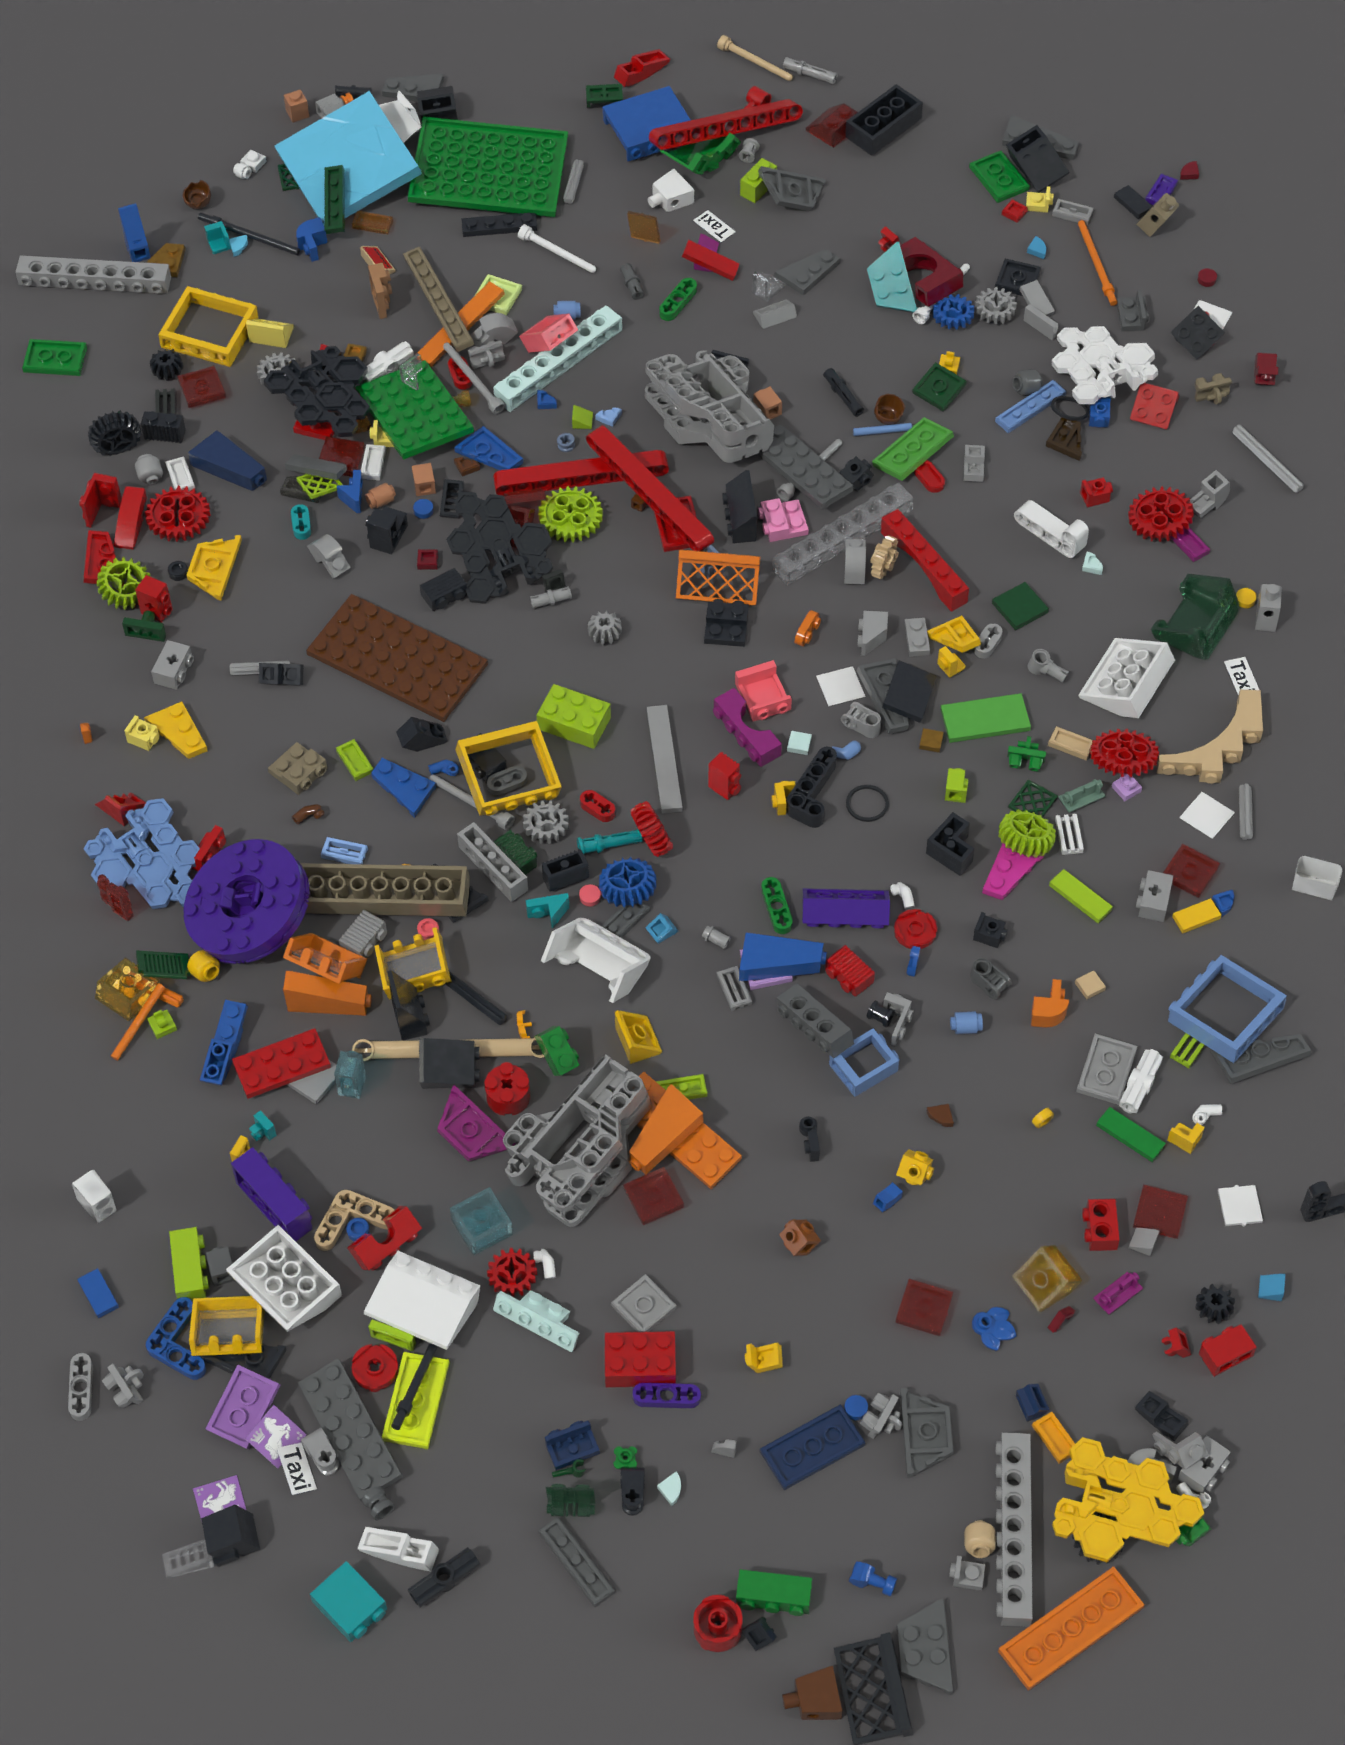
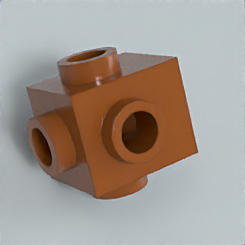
[779,1219,821,1256]

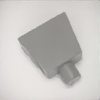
[1255,584,1282,632]

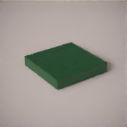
[912,362,967,412]
[992,582,1049,631]

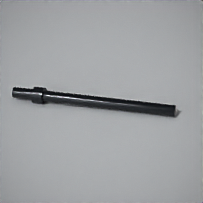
[198,212,300,255]
[391,1343,438,1430]

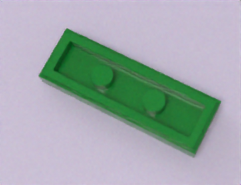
[1096,1107,1166,1163]

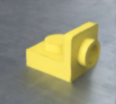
[1026,186,1054,212]
[370,420,394,447]

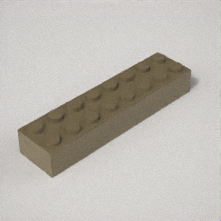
[300,863,470,916]

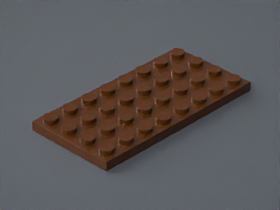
[306,594,488,722]

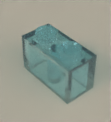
[334,1051,366,1099]

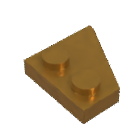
[146,243,185,278]

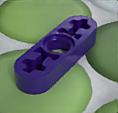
[632,1383,701,1408]

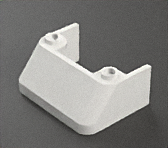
[541,918,651,1003]

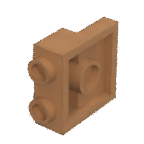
[368,263,392,319]

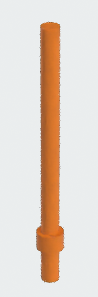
[1078,220,1118,306]

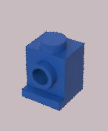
[1089,397,1111,428]

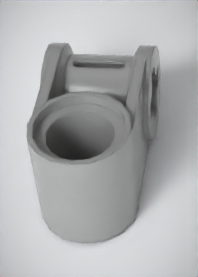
[841,702,881,738]
[300,1427,339,1476]

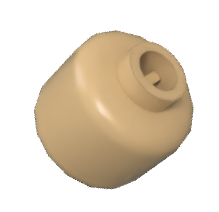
[964,1520,996,1558]

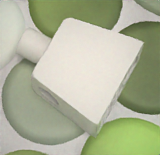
[647,169,694,212]

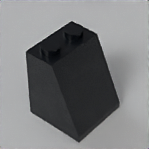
[419,1038,480,1089]

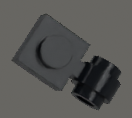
[799,1116,820,1162]

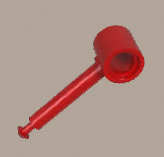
[742,86,771,120]

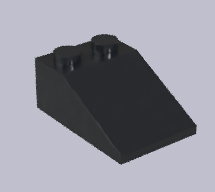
[387,970,430,1041]

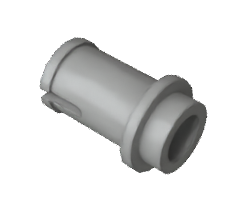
[702,926,731,949]

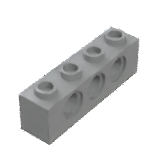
[457,822,528,902]

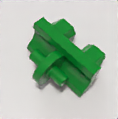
[1007,736,1046,772]

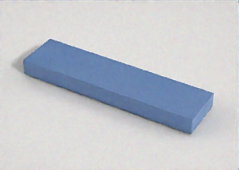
[995,380,1066,433]

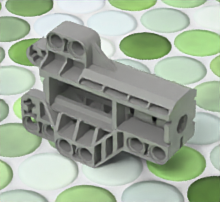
[645,350,774,463]
[503,1054,652,1227]

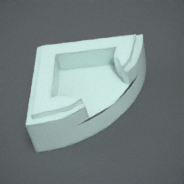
[1082,551,1103,575]
[657,1472,681,1506]

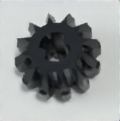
[150,348,183,381]
[1195,1283,1235,1324]

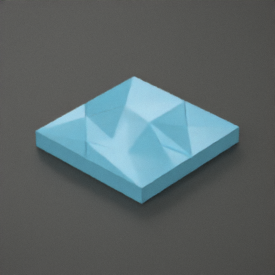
[274,91,422,225]

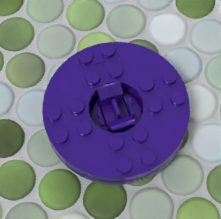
[183,839,310,964]

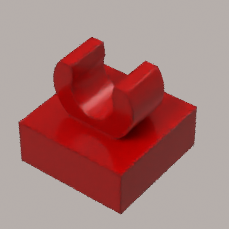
[878,226,901,252]
[1161,1327,1191,1358]

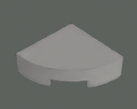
[711,1439,736,1458]

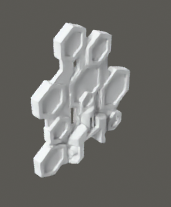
[1052,326,1158,404]

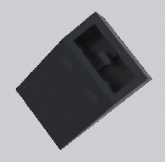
[1006,125,1069,193]

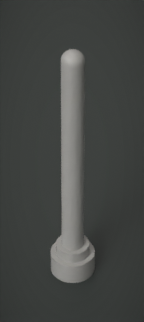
[443,343,506,415]
[777,439,842,501]
[429,774,515,831]

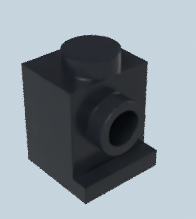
[973,912,1008,948]

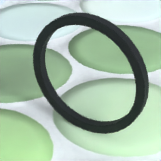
[1051,396,1089,421]
[846,785,889,822]

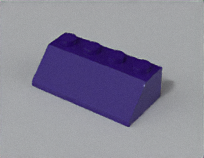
[802,888,890,928]

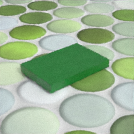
[969,150,1030,203]
[22,339,87,376]

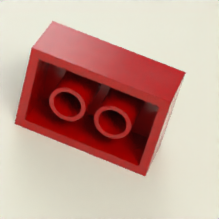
[605,1331,676,1388]

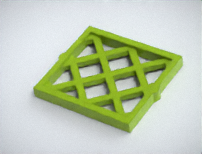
[296,474,343,499]

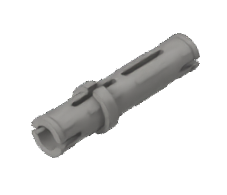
[783,57,837,84]

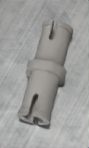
[530,586,572,609]

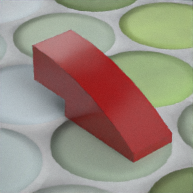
[614,49,670,87]
[114,486,147,550]

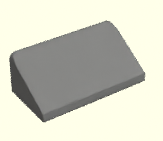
[753,299,797,329]

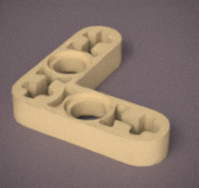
[314,1190,394,1251]

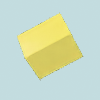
[246,319,294,348]

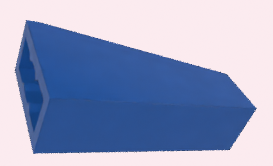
[739,933,827,981]

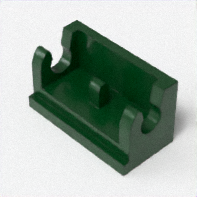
[586,84,623,108]

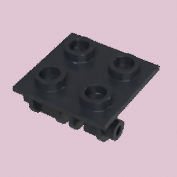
[1170,305,1225,360]

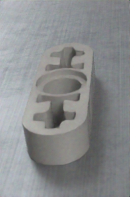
[68,1353,93,1421]

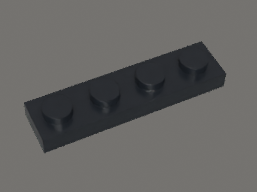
[461,213,537,237]

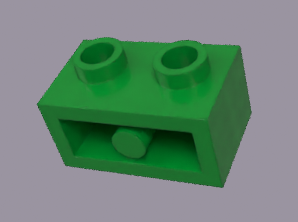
[534,1026,579,1076]

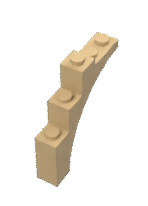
[1157,689,1263,784]

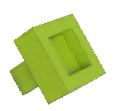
[147,1010,177,1039]

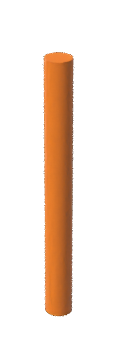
[111,983,165,1061]

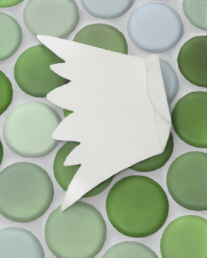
[379,91,422,143]

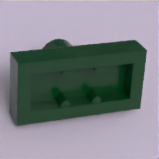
[122,611,166,642]

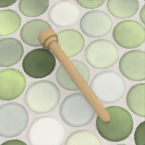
[717,35,793,81]

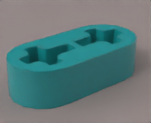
[291,504,311,540]

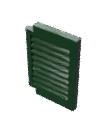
[136,950,191,979]

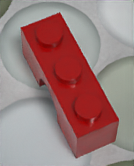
[347,1206,422,1271]

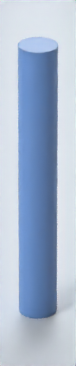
[853,423,912,436]

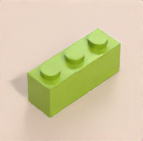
[169,1227,209,1301]

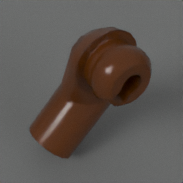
[292,804,324,824]

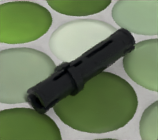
[823,368,864,417]

